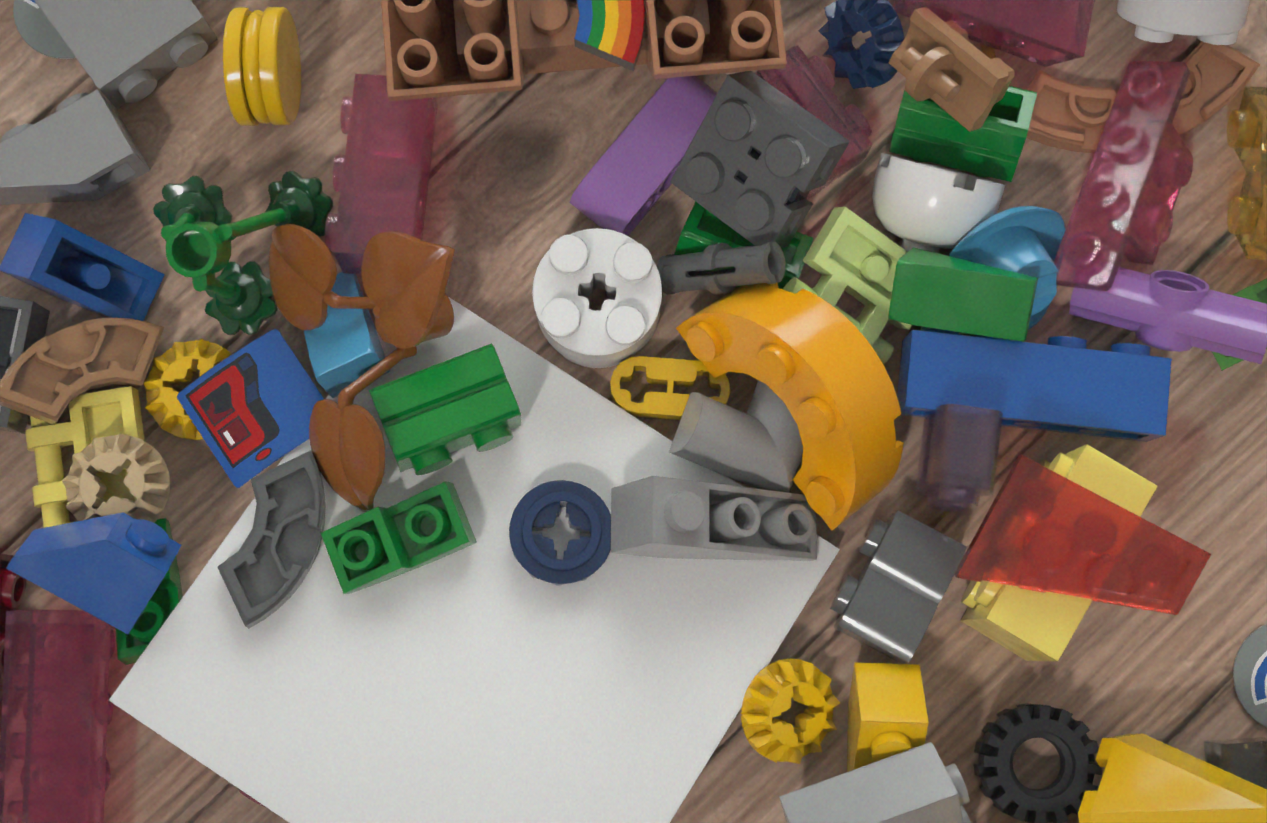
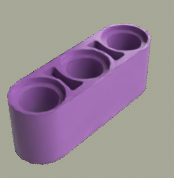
[570,76,718,236]

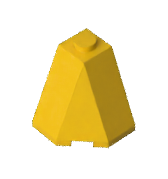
[1078,733,1267,823]

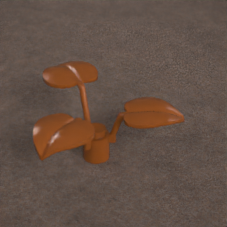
[269,224,455,510]

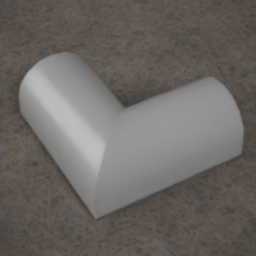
[669,380,803,493]

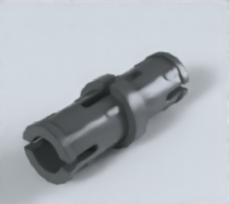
[657,242,785,295]

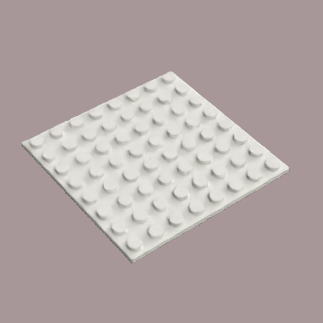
[109,297,840,823]

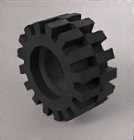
[973,703,1102,823]

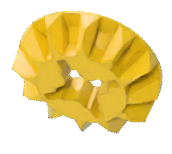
[143,338,232,440]
[741,658,840,764]

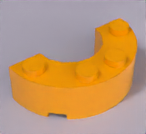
[676,283,904,531]

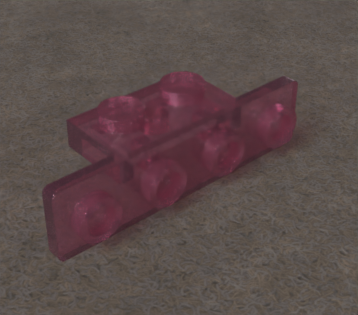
[1054,61,1193,291]

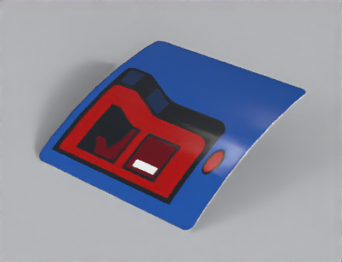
[177,329,324,488]

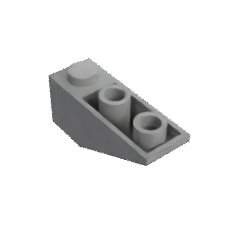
[0,89,150,205]
[611,476,817,561]

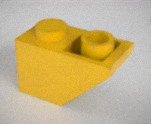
[847,662,929,772]

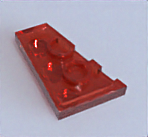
[954,454,1211,615]

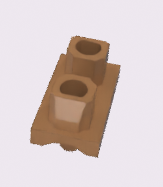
[889,7,1014,132]

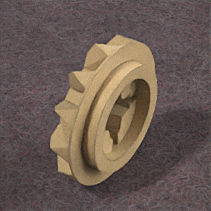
[62,433,170,523]

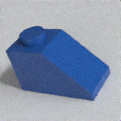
[0,213,165,321]
[6,512,182,634]

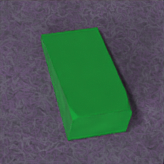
[888,247,1038,342]

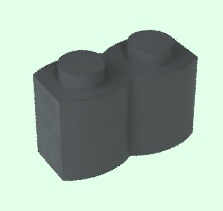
[830,510,967,664]

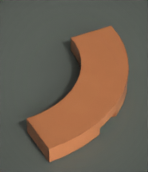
[1026,41,1260,154]

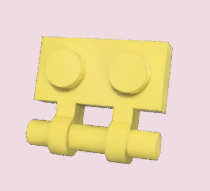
[25,386,145,528]

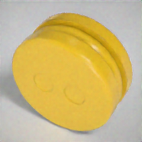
[223,7,301,126]

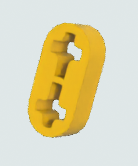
[610,356,730,420]

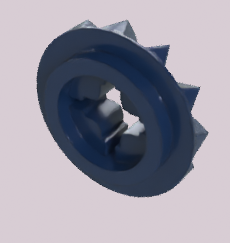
[818,0,904,89]
[509,480,611,586]

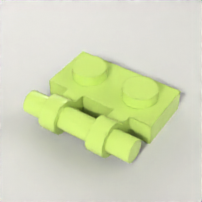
[783,207,912,364]

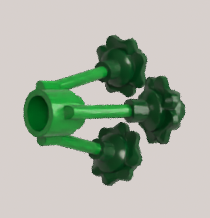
[153,171,333,335]

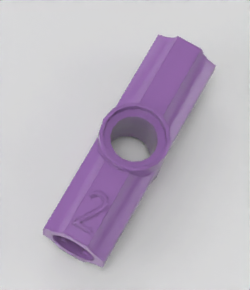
[1069,259,1267,364]

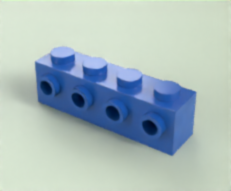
[897,326,1172,442]

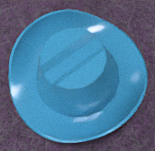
[949,206,1067,337]

